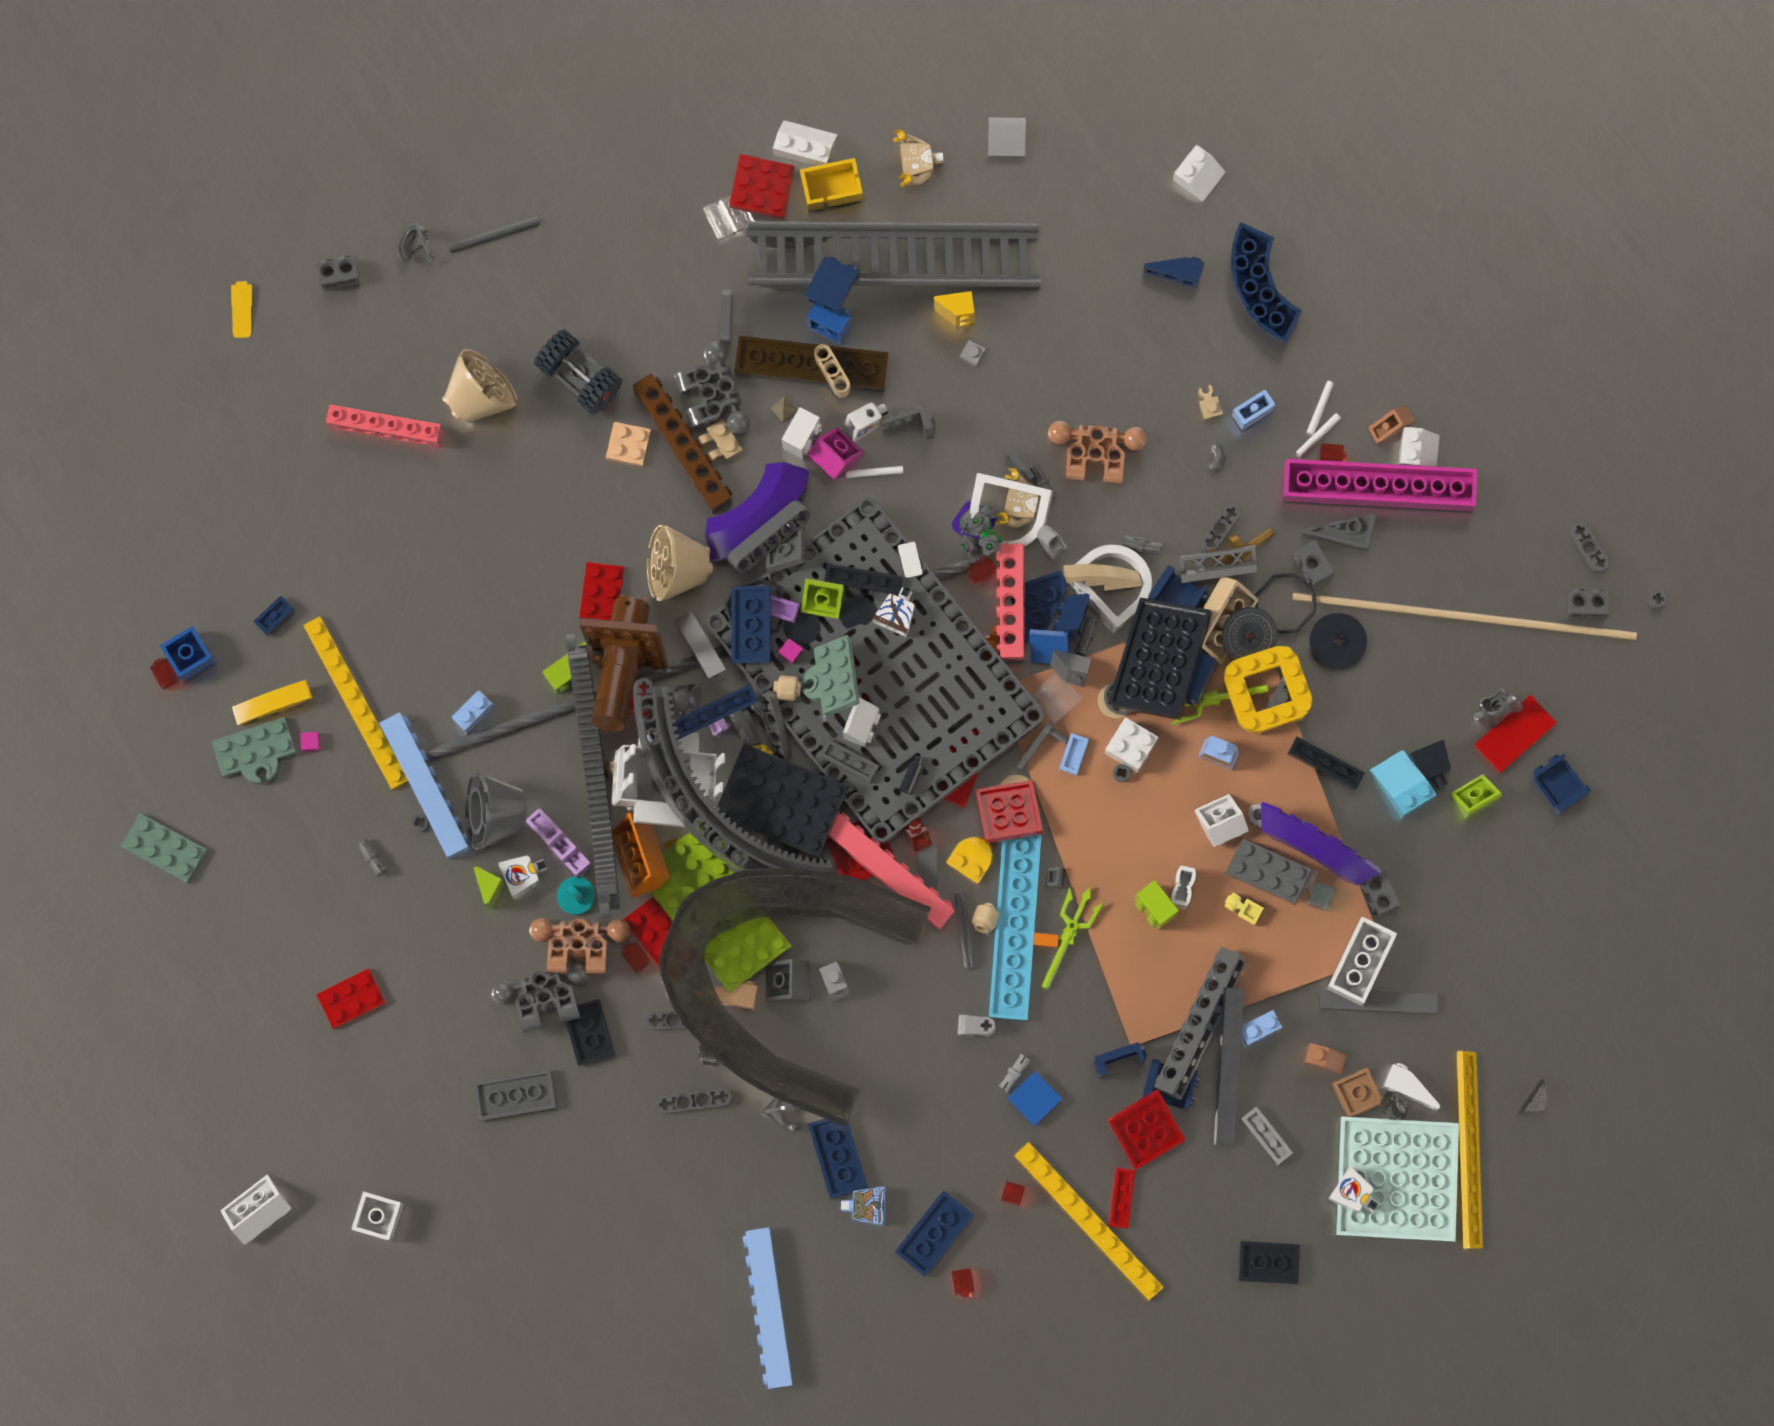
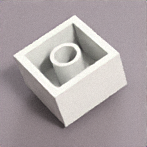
[781,407,822,459]
[1104,717,1158,773]
[352,1191,404,1242]

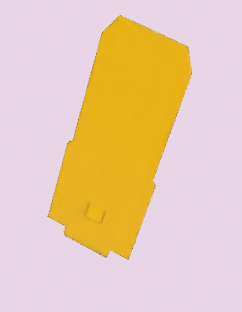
[231,281,252,338]

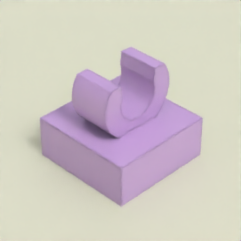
[708,717,732,737]

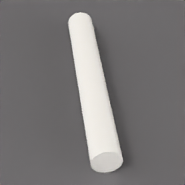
[1307,381,1334,435]
[1296,413,1341,457]
[846,466,903,478]

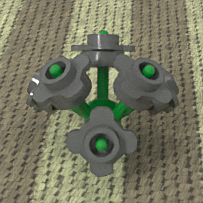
[959,505,1002,557]

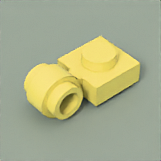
[1225,893,1264,925]

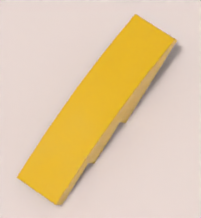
[232,680,312,725]

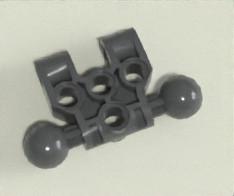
[675,342,750,434]
[491,960,591,1033]

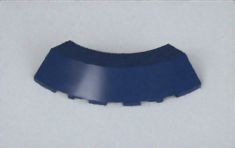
[1231,222,1302,344]

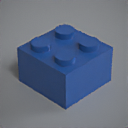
[807,305,852,344]
[160,626,216,682]

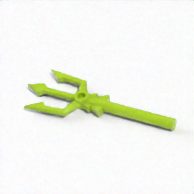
[1170,685,1268,726]
[1042,886,1105,989]

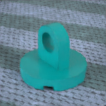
[557,876,595,915]

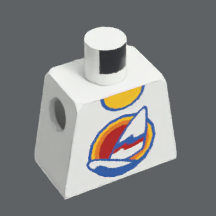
[843,403,888,442]
[498,856,547,899]
[1328,1167,1379,1213]

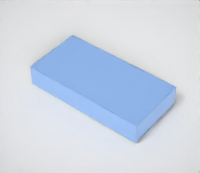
[1059,733,1089,776]

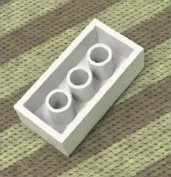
[1327,917,1397,1006]

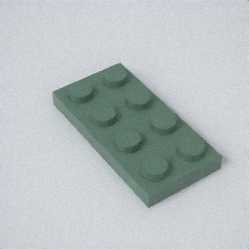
[120,813,207,883]

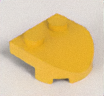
[946,836,994,884]

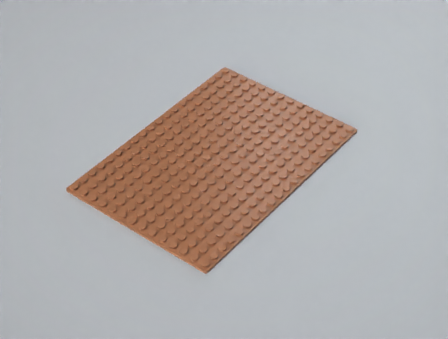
[1005,631,1374,1045]

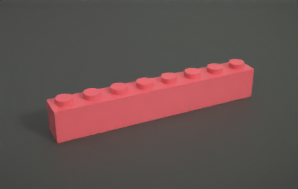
[828,812,955,931]

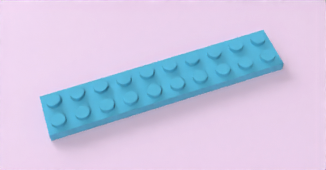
[989,834,1042,1021]

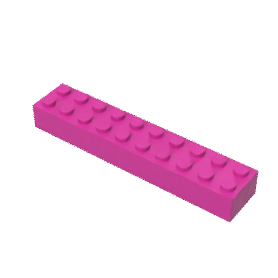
[1283,459,1477,512]

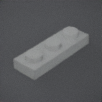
[1241,1106,1293,1166]

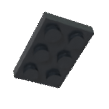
[566,999,616,1066]
[1239,1241,1300,1284]

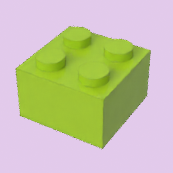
[1134,880,1179,930]

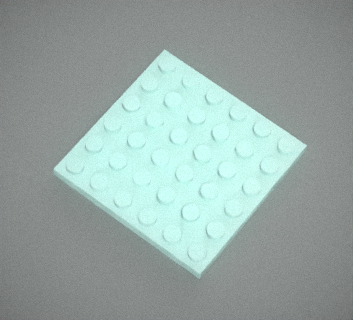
[1336,1117,1459,1242]

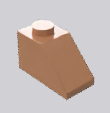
[1368,406,1416,444]
[1304,1043,1346,1074]

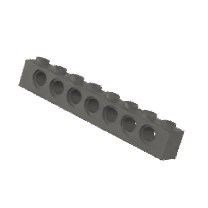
[1154,947,1248,1100]

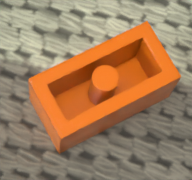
[1033,933,1059,949]

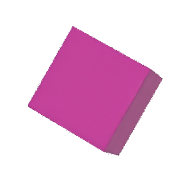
[779,639,803,664]
[300,732,320,752]

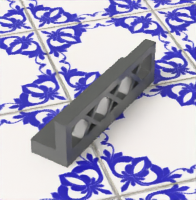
[1180,545,1259,583]

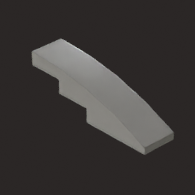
[674,611,726,680]

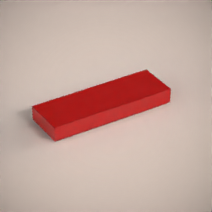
[1109,1167,1136,1229]

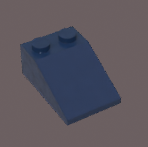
[1052,593,1090,642]

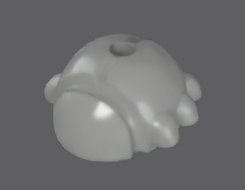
[1248,803,1261,827]

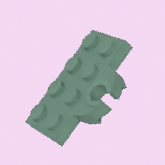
[801,635,860,717]
[211,717,297,784]

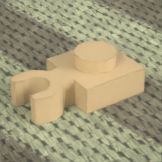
[1198,385,1223,421]

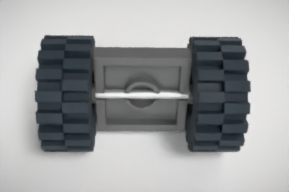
[534,329,623,415]

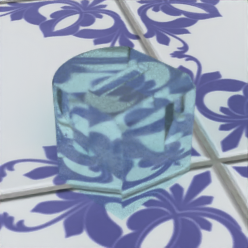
[1308,882,1335,911]

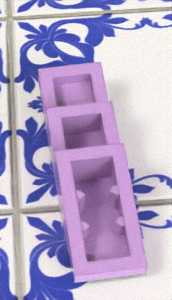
[526,808,592,878]

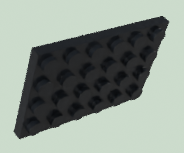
[1108,597,1212,720]
[717,744,849,858]

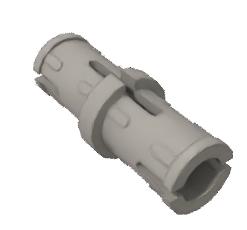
[999,1054,1031,1093]

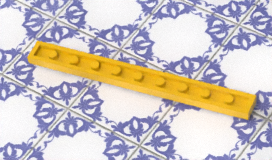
[303,616,409,790]
[1457,1051,1483,1249]
[1014,1142,1163,1301]

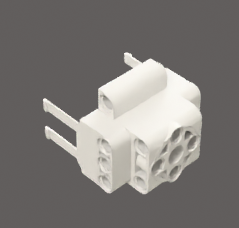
[612,733,725,828]

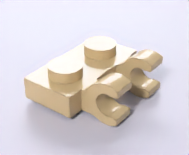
[698,419,742,463]

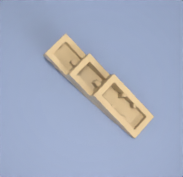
[1063,564,1142,591]

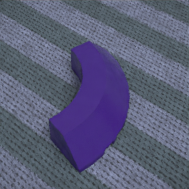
[705,462,809,562]
[1260,802,1382,886]

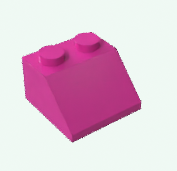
[807,427,864,479]

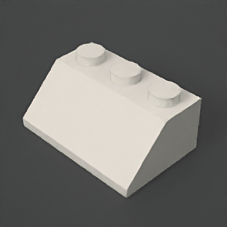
[773,120,838,166]
[220,1175,292,1245]

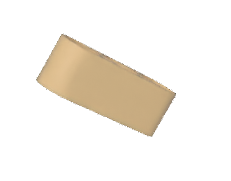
[814,344,850,398]

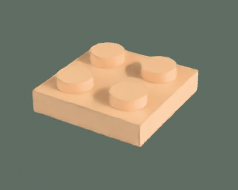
[606,422,651,467]

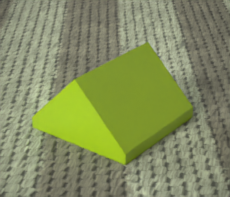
[801,578,844,619]
[1450,774,1502,819]
[474,867,505,910]

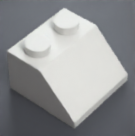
[1173,145,1225,201]
[1398,426,1440,467]
[843,697,881,747]
[1194,794,1249,847]

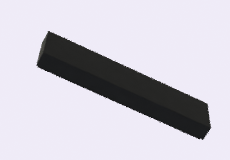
[824,564,903,596]
[1287,736,1364,790]

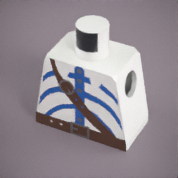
[873,588,915,637]

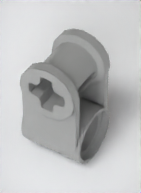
[1037,525,1067,560]
[958,1015,996,1037]

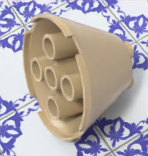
[442,349,517,423]
[647,525,713,601]

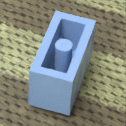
[1232,390,1275,431]
[452,690,495,734]
[1241,1010,1282,1047]

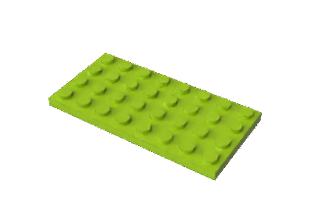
[650,827,791,993]

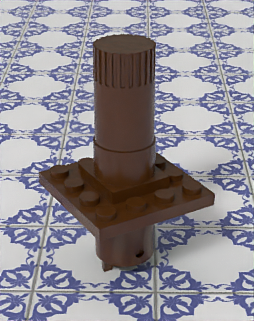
[580,594,668,732]

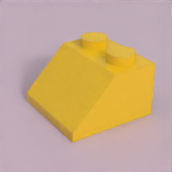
[934,291,975,328]

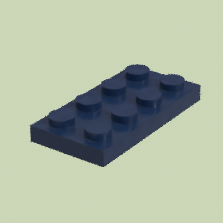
[731,586,771,664]
[808,1112,868,1199]
[894,1190,974,1277]

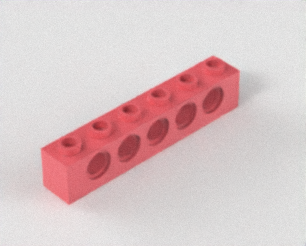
[326,405,443,448]
[997,544,1025,661]

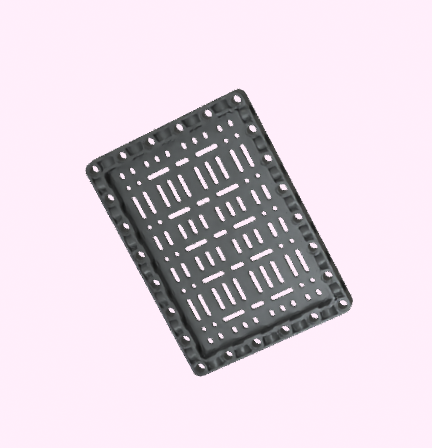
[707,498,1044,844]

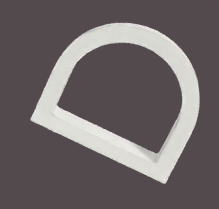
[970,473,1053,547]
[1064,545,1152,634]

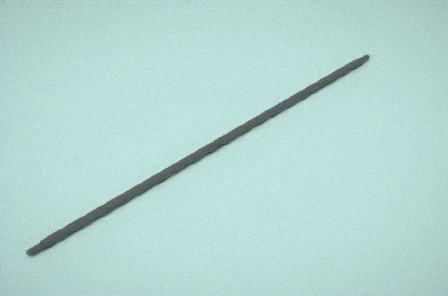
[425,555,988,761]

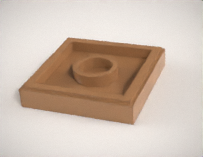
[1332,1067,1385,1117]

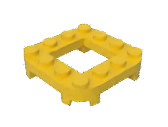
[1224,646,1312,735]

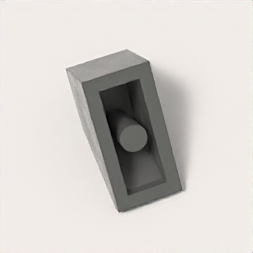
[1050,649,1091,687]

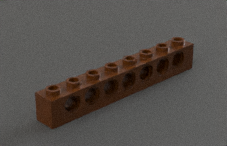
[632,373,733,514]

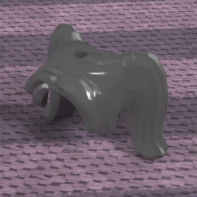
[1474,688,1523,729]

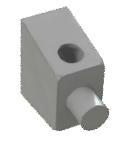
[818,961,850,1002]

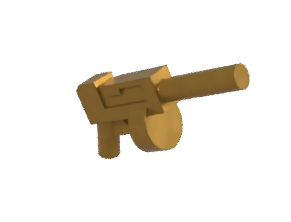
[1209,528,1274,565]

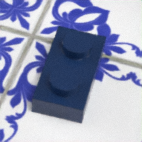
[253,596,295,636]

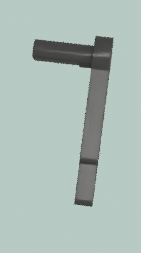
[1016,721,1068,770]

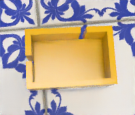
[800,158,863,212]

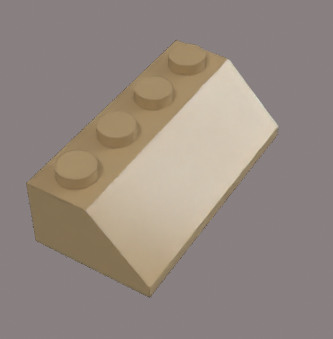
[1201,577,1259,664]

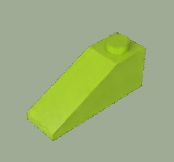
[542,642,589,693]

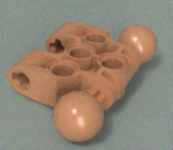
[1048,421,1147,484]
[529,918,631,974]

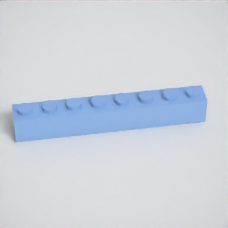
[379,712,471,860]
[743,1228,793,1389]

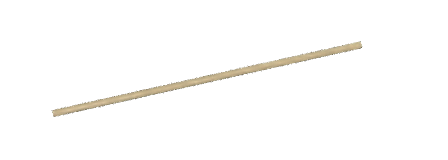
[1292,592,1637,640]

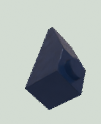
[1143,257,1205,288]

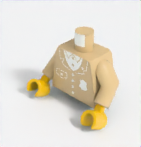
[893,129,944,187]
[995,468,1040,528]

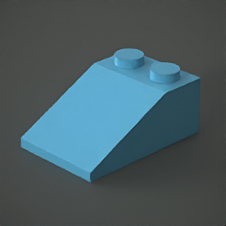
[1370,750,1436,819]

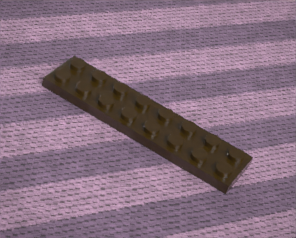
[734,336,889,391]

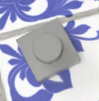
[960,340,985,366]

